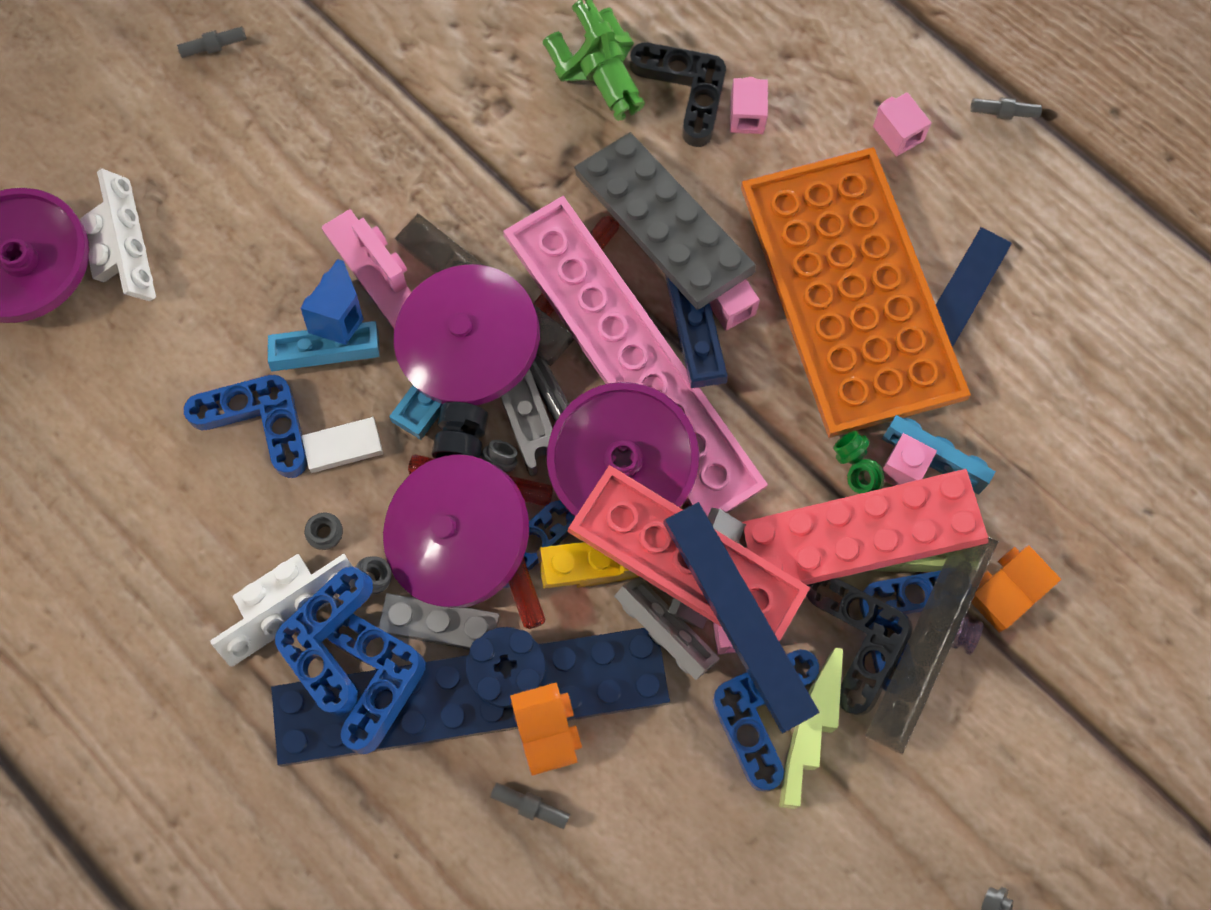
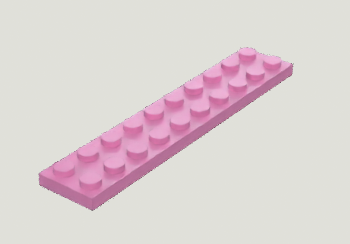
[503,196,768,517]

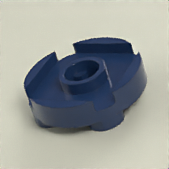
[466,627,546,708]

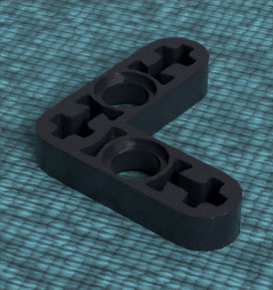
[630,42,726,147]
[807,578,913,715]

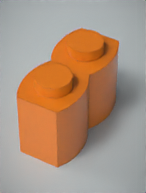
[967,545,1061,633]
[510,682,582,776]

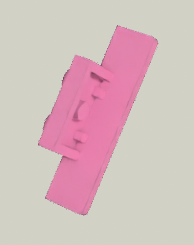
[322,209,412,329]

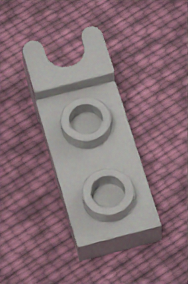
[500,369,553,476]

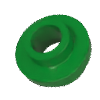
[833,431,870,465]
[847,459,884,494]

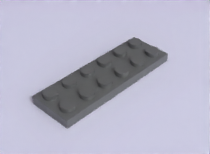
[574,132,756,310]

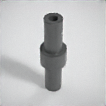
[177,26,247,58]
[970,97,1042,119]
[490,783,570,829]

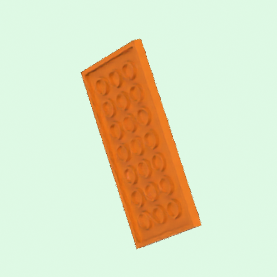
[741,147,971,438]

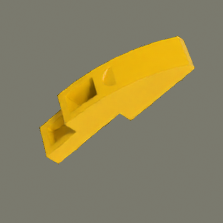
[537,542,639,589]

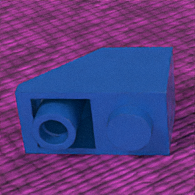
[300,259,364,345]

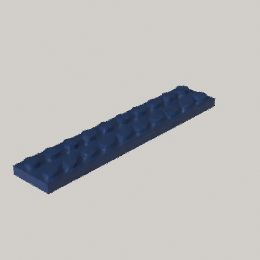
[271,628,670,767]

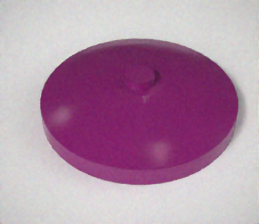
[0,188,89,323]
[394,264,540,405]
[547,382,699,517]
[383,455,529,608]

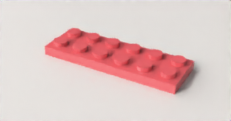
[568,465,810,642]
[742,469,988,585]

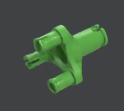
[542,0,645,121]

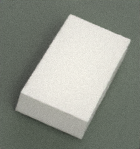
[301,417,383,473]

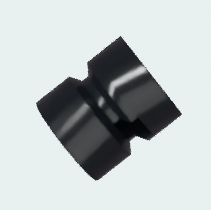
[431,402,489,459]

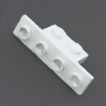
[80,169,156,301]
[210,554,355,666]

